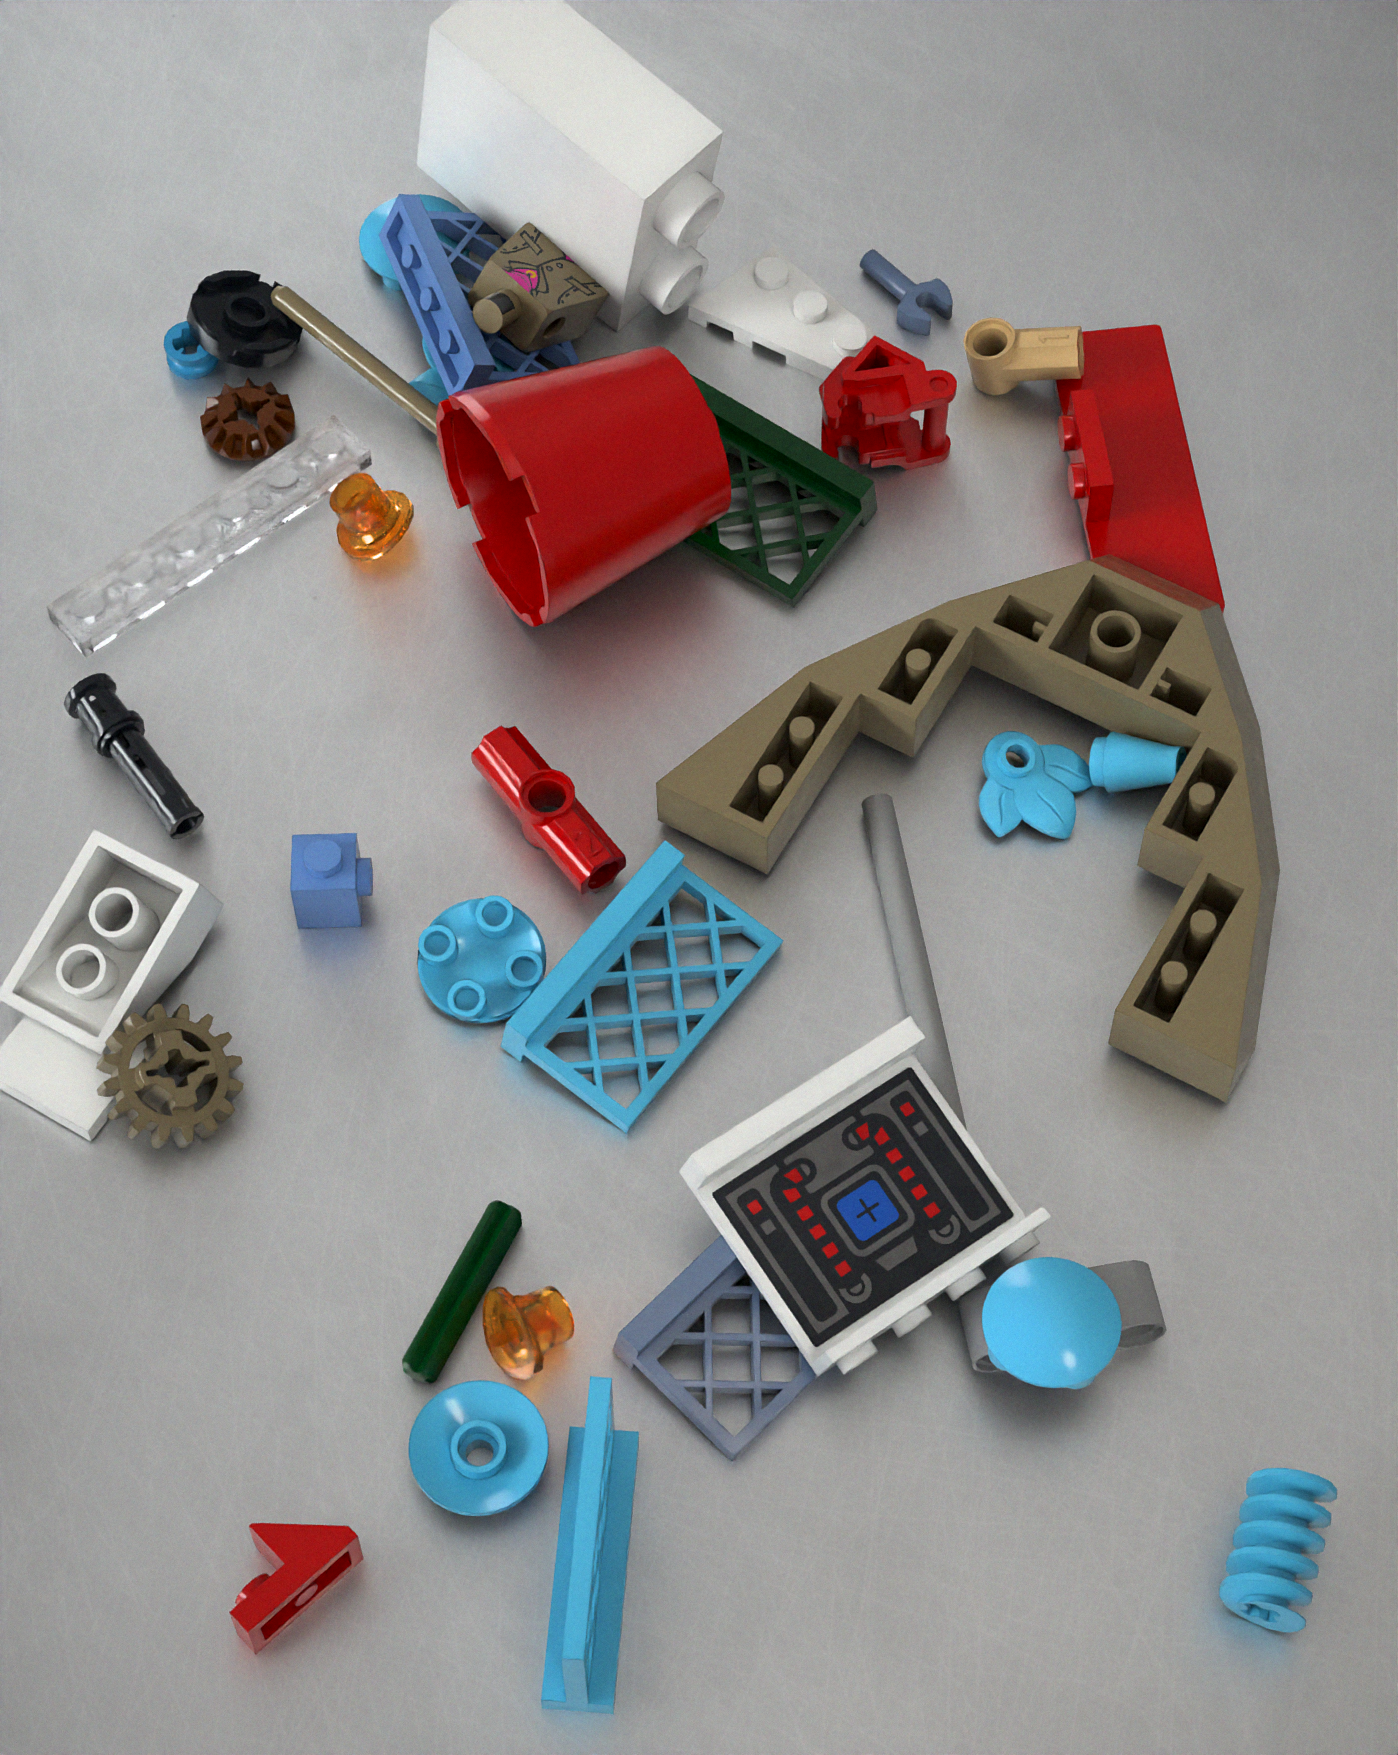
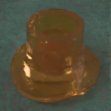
[329,473,414,562]
[482,1286,574,1380]

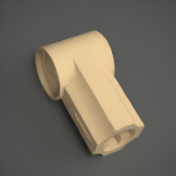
[963,317,1084,395]

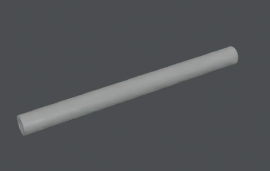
[861,794,967,1130]

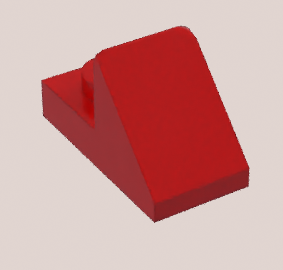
[229,1523,364,1654]

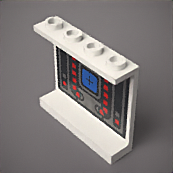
[679,1016,1051,1376]

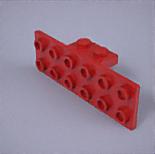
[1053,324,1225,614]

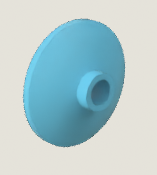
[408,1380,549,1516]

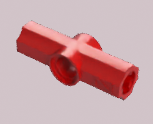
[471,725,626,895]

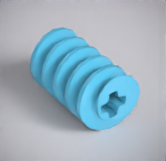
[1219,1468,1337,1633]

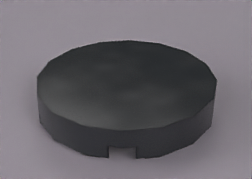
[186,270,303,368]

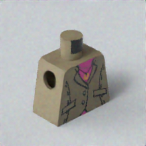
[467,222,610,352]

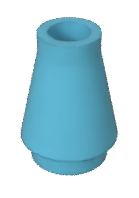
[1089,731,1187,794]

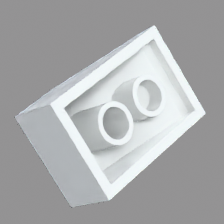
[0,829,224,1056]

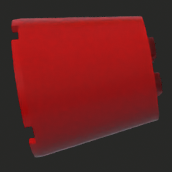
[436,346,731,627]

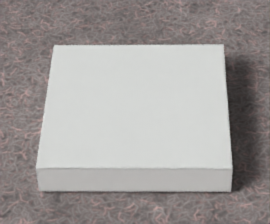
[0,1015,147,1141]

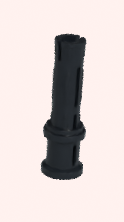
[64,673,204,839]

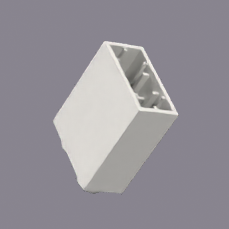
[416,0,725,332]

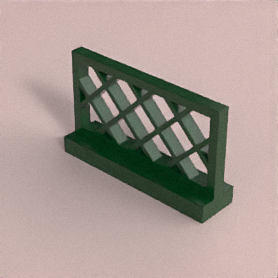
[684,374,877,608]

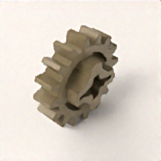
[96,1003,244,1149]

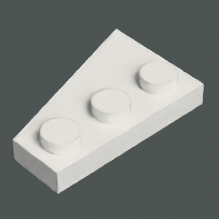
[688,246,882,380]

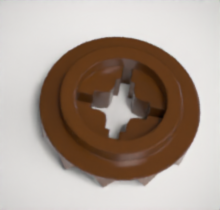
[200,378,296,461]

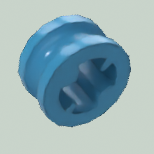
[164,321,219,379]

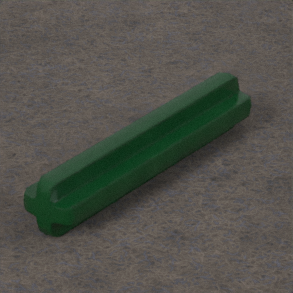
[402,1200,522,1384]

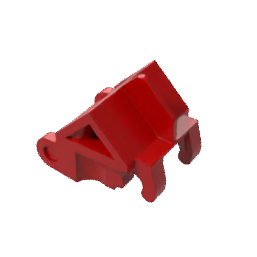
[818,335,957,470]

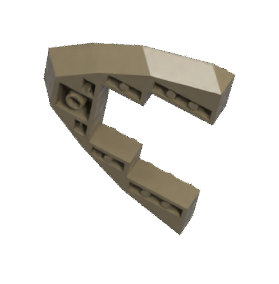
[656,554,1280,1102]

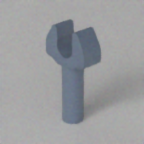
[860,249,953,336]

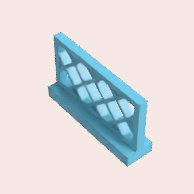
[500,840,784,1133]
[541,1376,639,1714]

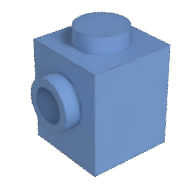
[290,833,373,929]

